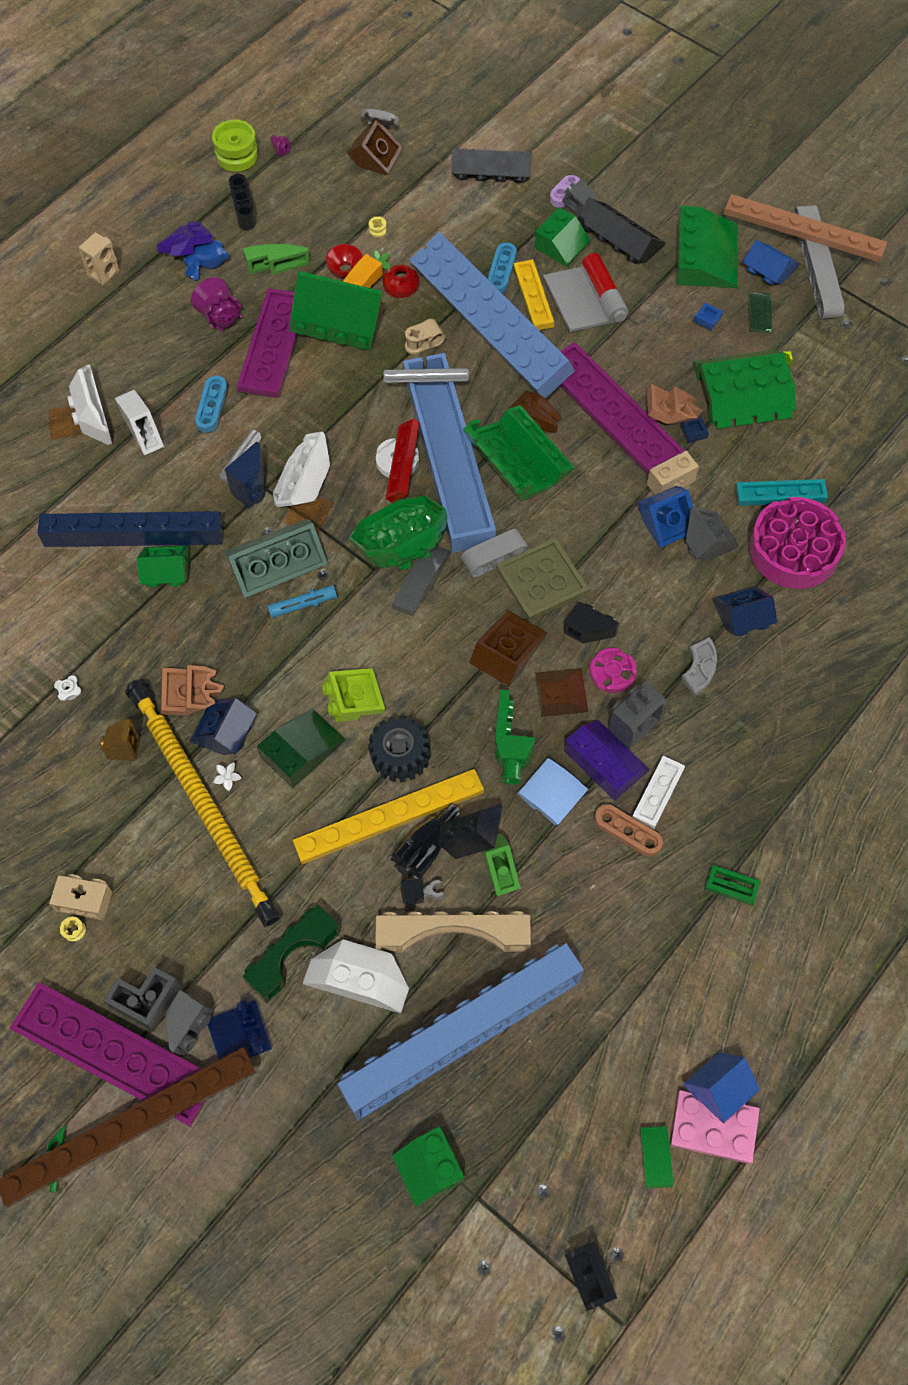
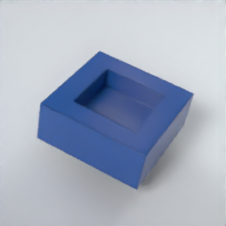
[694,303,723,331]

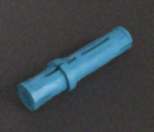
[267,585,337,619]

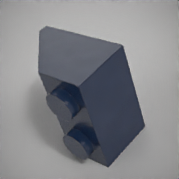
[225,442,265,509]
[713,586,778,636]
[189,698,257,755]

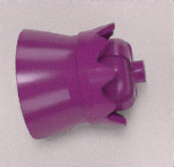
[191,277,242,332]

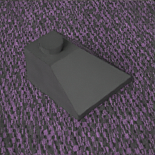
[686,506,739,561]

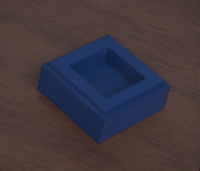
[680,417,709,443]

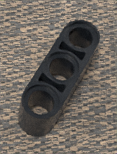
[229,173,256,230]

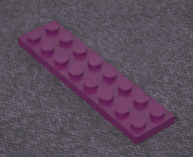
[559,342,685,476]
[9,982,206,1128]

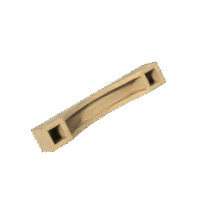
[376,911,531,953]

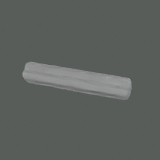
[219,430,261,483]

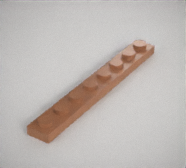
[724,194,887,262]

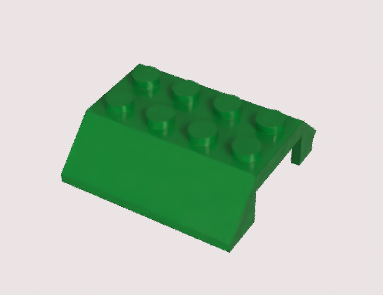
[692,350,796,429]
[463,405,575,501]

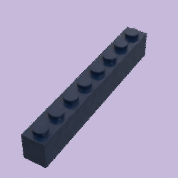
[37,511,224,547]

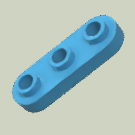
[488,243,517,293]
[195,376,228,433]

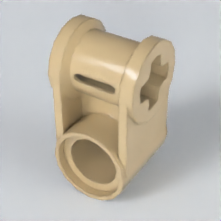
[405,319,446,355]

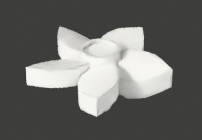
[213,762,242,791]

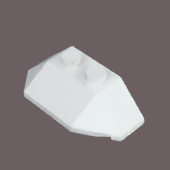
[67,365,112,445]
[273,432,330,507]
[303,939,409,1014]

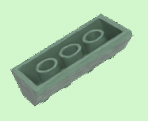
[224,519,328,598]

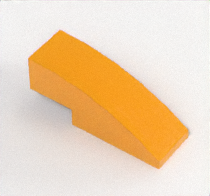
[343,254,383,288]

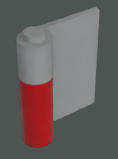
[543,253,628,332]

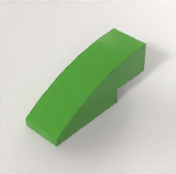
[243,244,310,275]

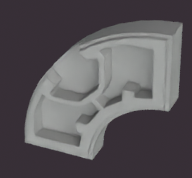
[682,637,717,697]

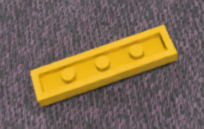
[513,260,554,330]

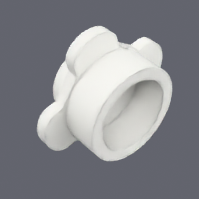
[54,676,81,701]

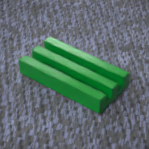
[704,865,761,906]

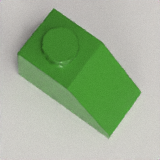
[481,833,521,896]

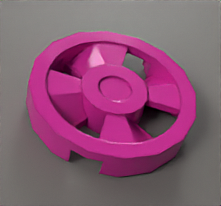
[590,648,637,693]

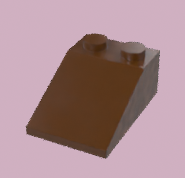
[469,610,547,686]

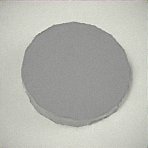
[360,109,400,129]

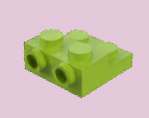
[322,668,385,722]

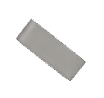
[461,529,529,577]

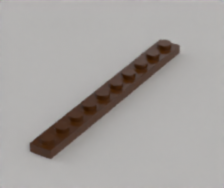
[0,1047,257,1207]

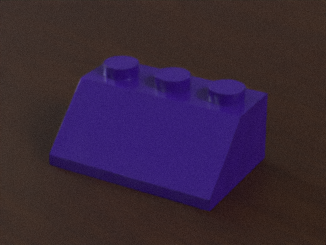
[564,720,649,801]

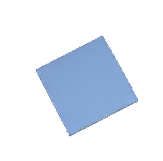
[517,758,588,826]

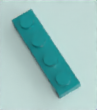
[735,479,828,506]

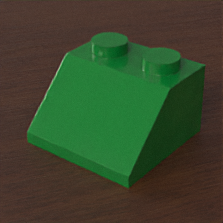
[534,207,590,267]
[136,545,189,587]
[392,1126,465,1207]

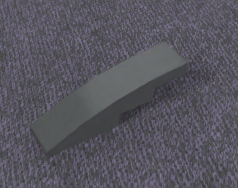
[392,546,451,616]

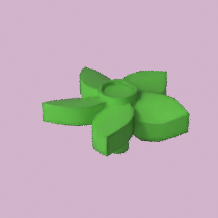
[373,250,391,270]

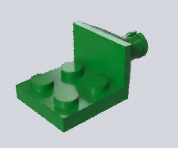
[494,690,535,785]

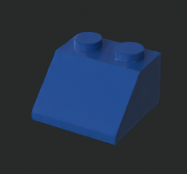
[743,240,800,285]
[638,486,693,547]

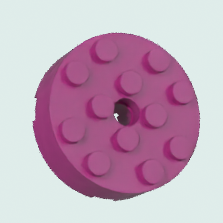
[749,497,846,589]

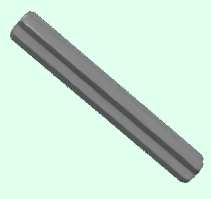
[383,368,469,383]

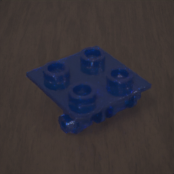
[208,1000,272,1060]

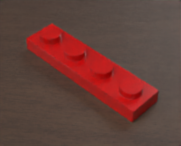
[385,418,420,503]

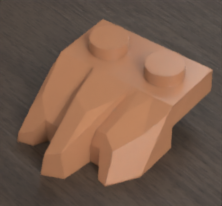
[647,384,703,424]
[160,665,224,716]

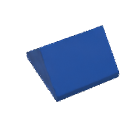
[683,1052,760,1124]

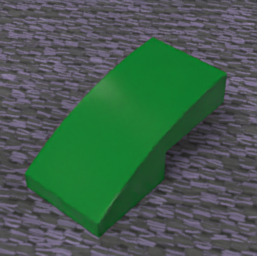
[639,1126,674,1188]

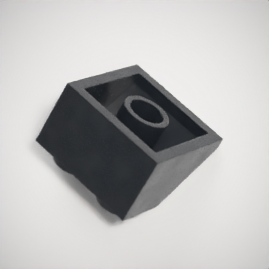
[437,804,503,860]

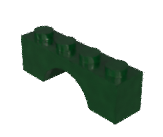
[242,905,341,1004]

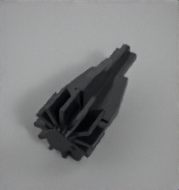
[391,803,460,879]

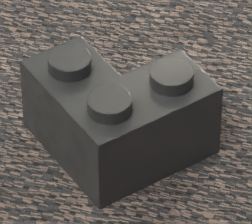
[103,967,181,1032]

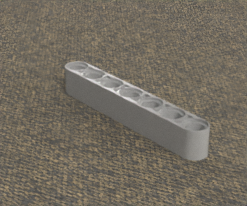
[793,205,844,319]

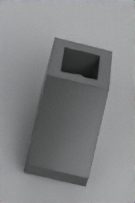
[165,990,214,1056]

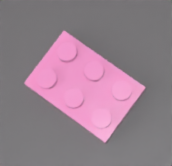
[670,1090,760,1164]

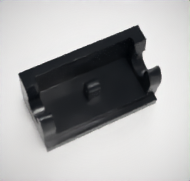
[564,1241,617,1312]

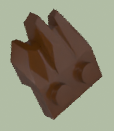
[500,390,562,433]

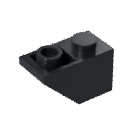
[563,602,619,644]

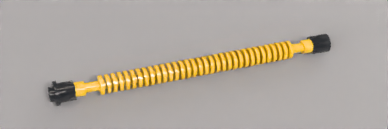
[125,680,281,927]

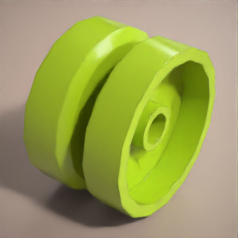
[212,120,258,172]

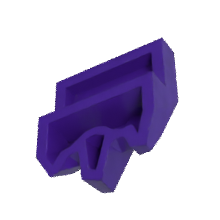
[157,221,213,256]

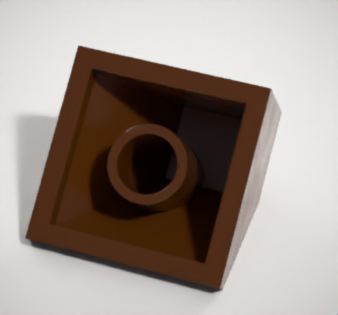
[347,118,403,175]
[535,668,588,717]

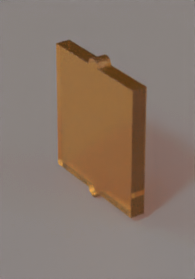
[48,406,85,440]
[284,496,333,535]

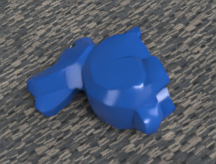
[184,240,229,281]

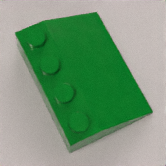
[676,206,738,288]
[289,271,382,351]

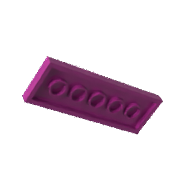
[237,288,298,398]

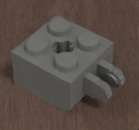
[609,681,667,750]

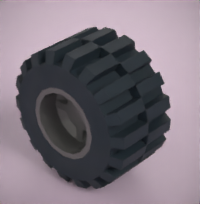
[368,716,431,783]

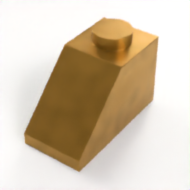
[100,719,140,761]

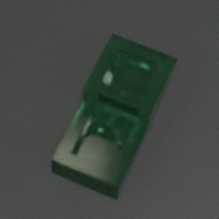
[748,293,772,332]

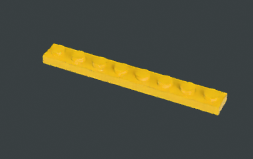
[293,769,484,865]

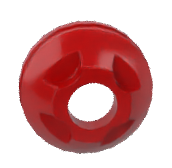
[326,244,363,277]
[382,265,420,298]

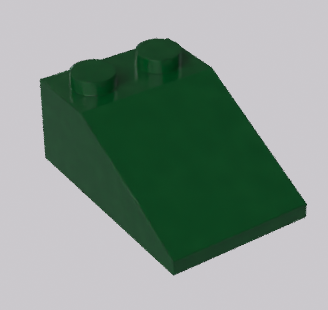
[257,709,345,788]

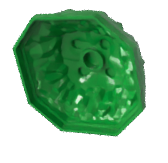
[349,495,447,570]

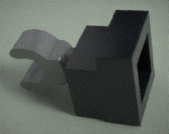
[400,878,444,912]

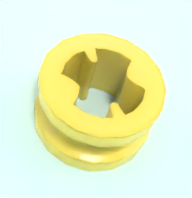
[369,217,387,237]
[60,917,86,942]

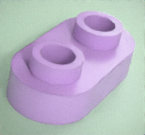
[550,175,580,207]

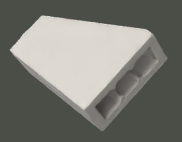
[115,390,164,455]

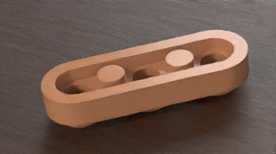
[595,805,663,857]

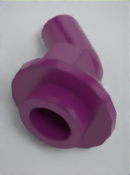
[270,135,291,157]

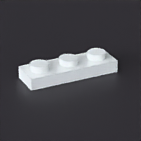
[632,756,685,830]

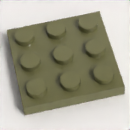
[496,537,589,621]

